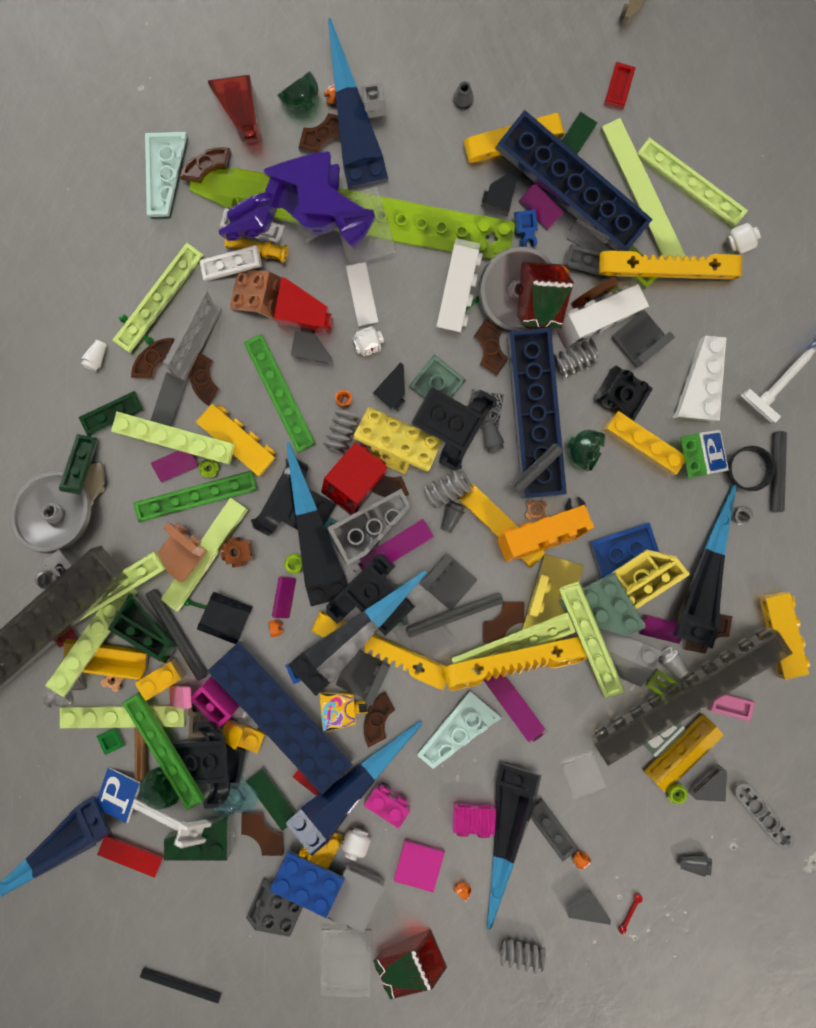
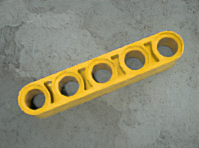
[463,113,565,163]
[458,484,545,568]

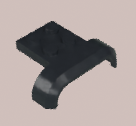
[411,387,497,471]
[251,458,336,536]
[326,555,415,636]
[172,722,230,809]

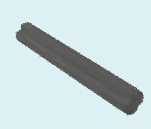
[772,431,787,512]

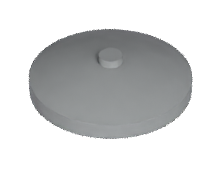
[478,247,560,331]
[11,471,91,554]

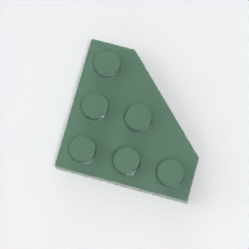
[559,572,646,636]

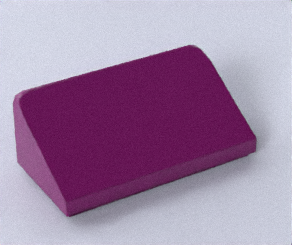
[519,183,563,230]
[151,450,199,483]
[272,576,296,618]
[639,614,682,644]

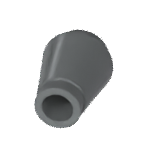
[453,81,474,107]
[482,421,504,452]
[440,501,465,533]
[681,856,712,877]

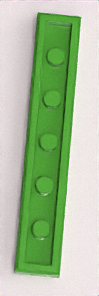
[243,333,316,453]
[133,470,258,522]
[122,692,205,810]

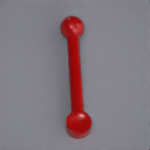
[619,894,643,935]

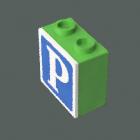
[680,430,729,478]

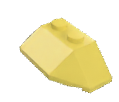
[612,550,690,609]

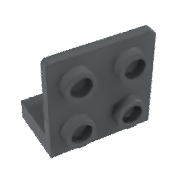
[613,310,675,367]
[420,553,477,610]
[336,650,390,706]
[246,880,303,937]

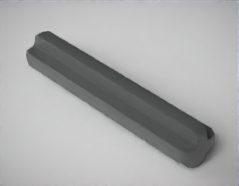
[511,443,563,493]

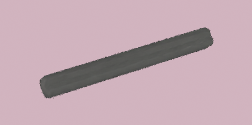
[146,589,207,681]
[405,593,503,638]

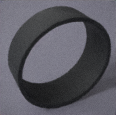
[728,446,775,491]

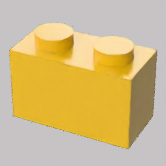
[134,658,185,701]

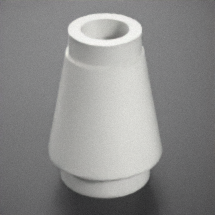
[81,340,107,372]
[659,647,688,678]

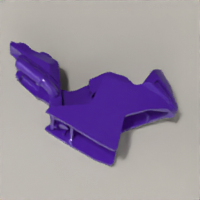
[219,152,376,248]

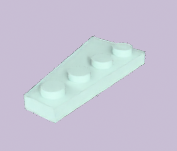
[145,132,188,217]
[417,691,502,769]

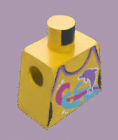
[319,690,368,733]

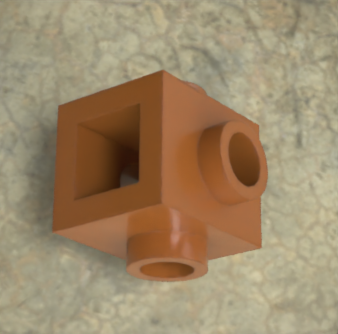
[220,537,253,568]

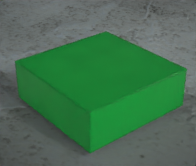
[96,728,125,755]

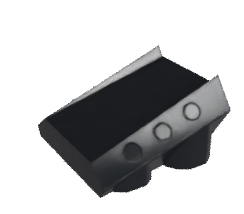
[594,365,653,421]
[197,591,253,644]

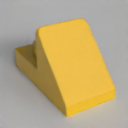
[223,719,265,754]

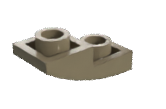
[620,0,646,26]

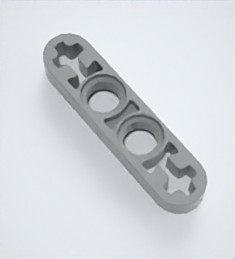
[733,781,795,850]

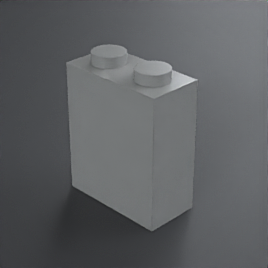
[328,863,385,933]

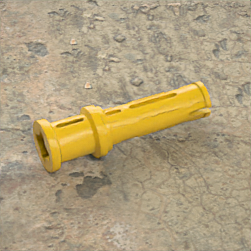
[224,238,288,263]

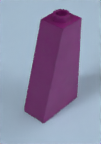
[358,519,434,570]
[484,674,547,744]

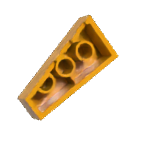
[497,505,594,562]

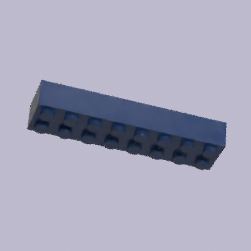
[495,110,653,251]
[507,328,567,499]
[207,642,353,794]

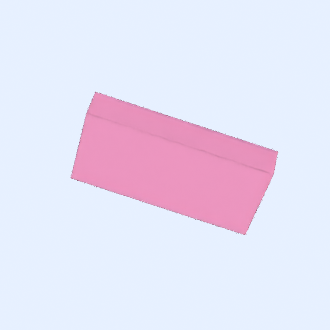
[169,684,192,709]
[709,690,755,721]

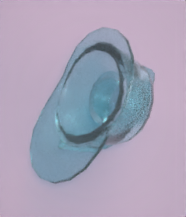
[209,783,258,817]

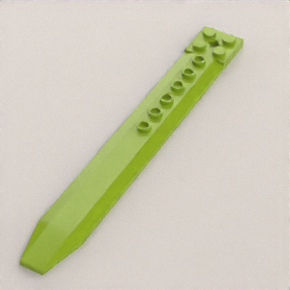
[189,168,515,260]

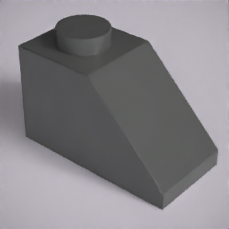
[291,328,334,365]

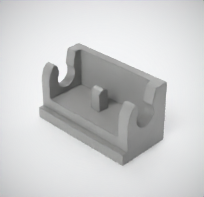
[42,549,85,576]

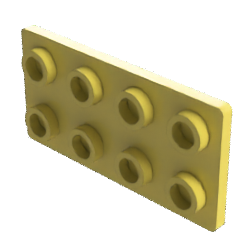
[353,407,443,475]
[522,554,584,642]

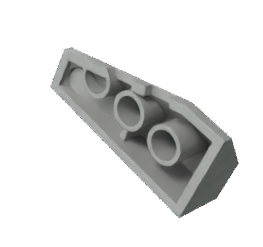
[326,489,411,565]
[573,628,662,687]

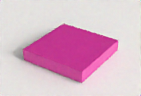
[394,839,445,893]

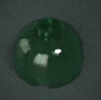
[277,71,319,112]
[568,429,606,472]
[140,767,179,810]

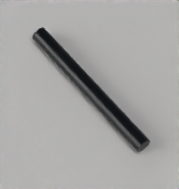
[140,969,221,1004]

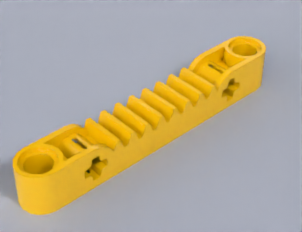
[599,251,742,279]
[311,611,447,690]
[443,637,587,691]

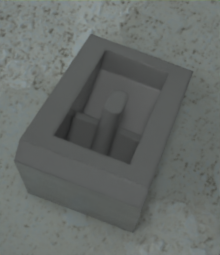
[688,765,727,802]
[566,890,611,925]

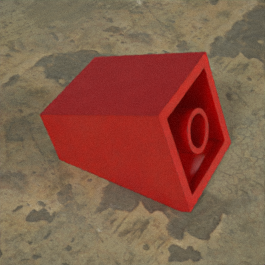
[274,277,333,335]
[321,442,388,515]

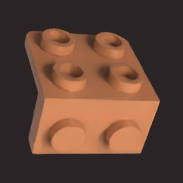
[230,270,281,319]
[158,522,207,582]

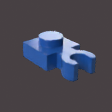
[514,209,538,247]

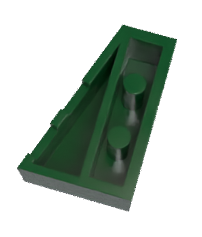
[108,593,177,663]
[164,812,231,861]

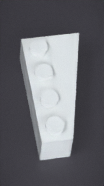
[437,238,483,332]
[555,284,649,349]
[673,336,726,423]

